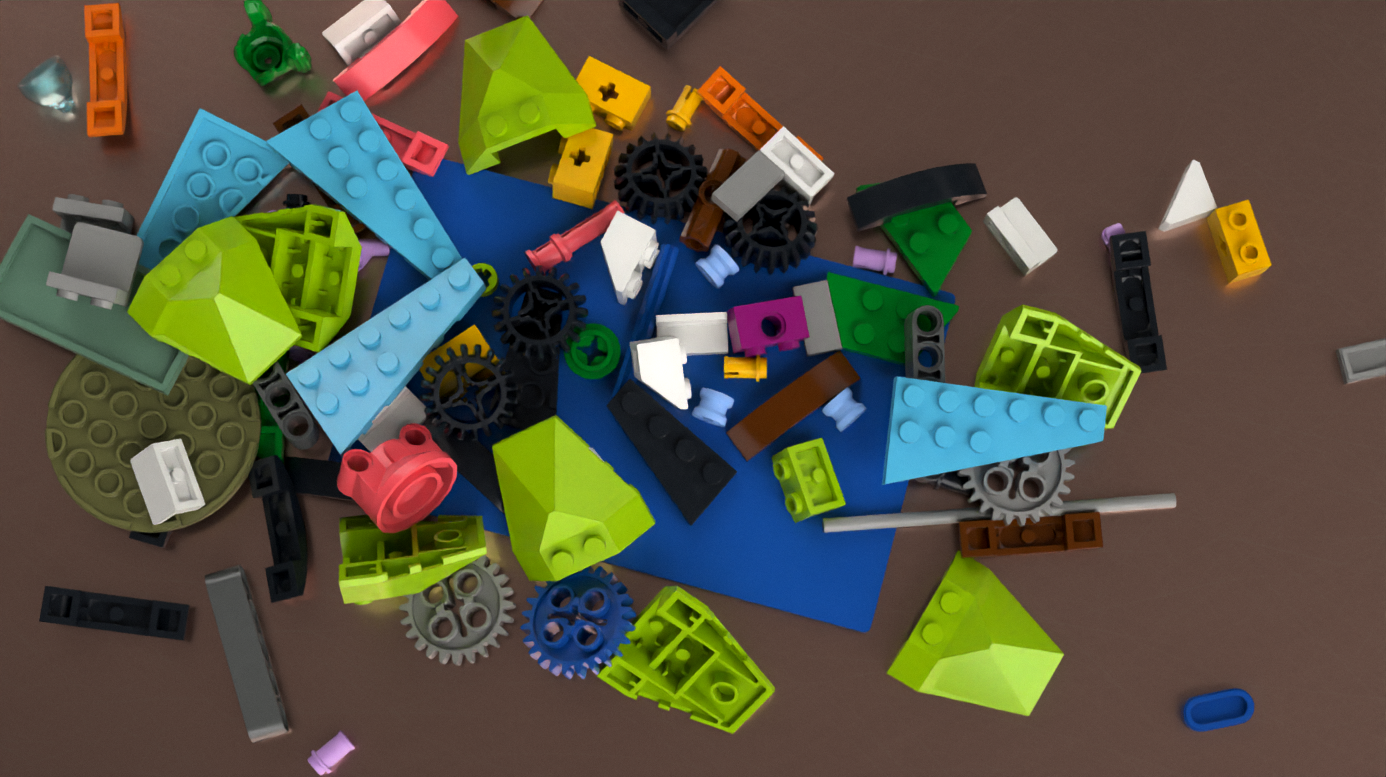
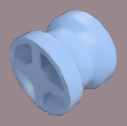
[695,244,739,289]
[822,387,867,432]
[692,388,734,427]

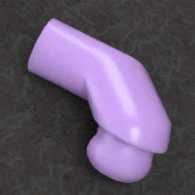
[358,239,391,271]

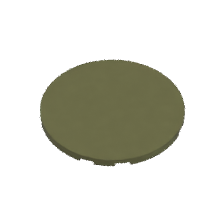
[45,354,262,533]

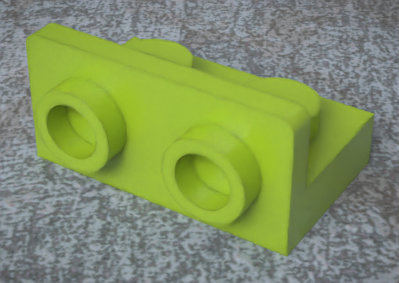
[772,438,846,523]

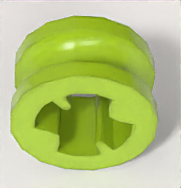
[472,263,499,297]

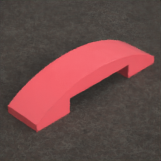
[333,0,459,101]
[317,91,449,177]

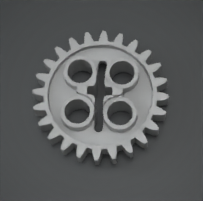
[957,448,1075,526]
[399,555,516,666]

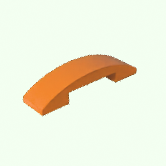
[84,3,127,137]
[697,66,824,161]

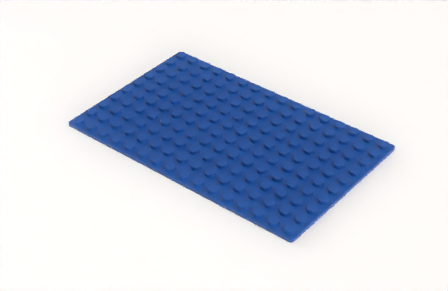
[328,159,956,633]

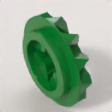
[564,323,621,380]

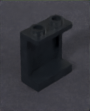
[618,0,718,51]

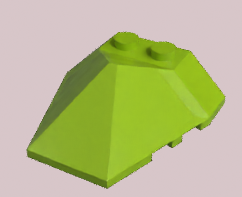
[458,15,597,175]
[234,204,362,352]
[127,216,303,385]
[974,304,1141,429]
[492,415,655,581]
[339,514,487,605]
[887,550,1064,716]
[597,586,775,734]

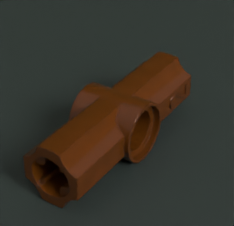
[680,148,747,252]

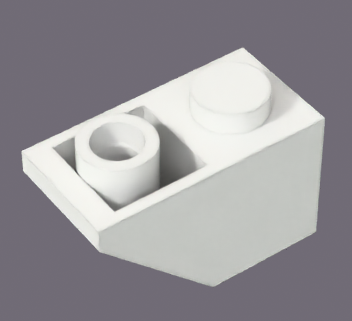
[630,336,692,410]

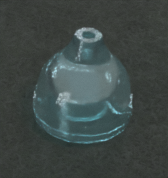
[17,55,75,114]

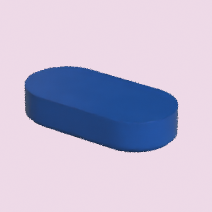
[1181,688,1254,732]

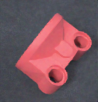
[337,423,457,533]

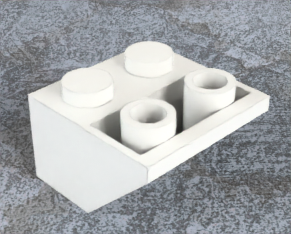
[601,210,660,306]

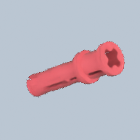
[524,200,625,276]

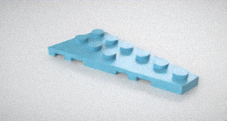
[266,91,462,281]
[137,108,289,270]
[286,258,486,457]
[882,376,1107,485]

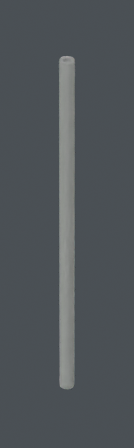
[822,493,1176,533]

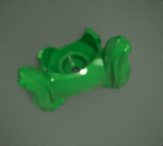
[234,0,312,86]

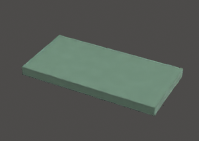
[0,214,189,396]

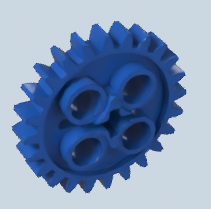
[520,566,636,679]

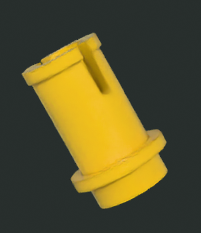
[666,85,703,132]
[724,355,767,382]

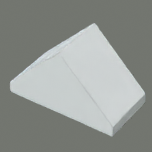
[1158,160,1217,232]

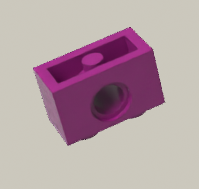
[726,295,810,357]

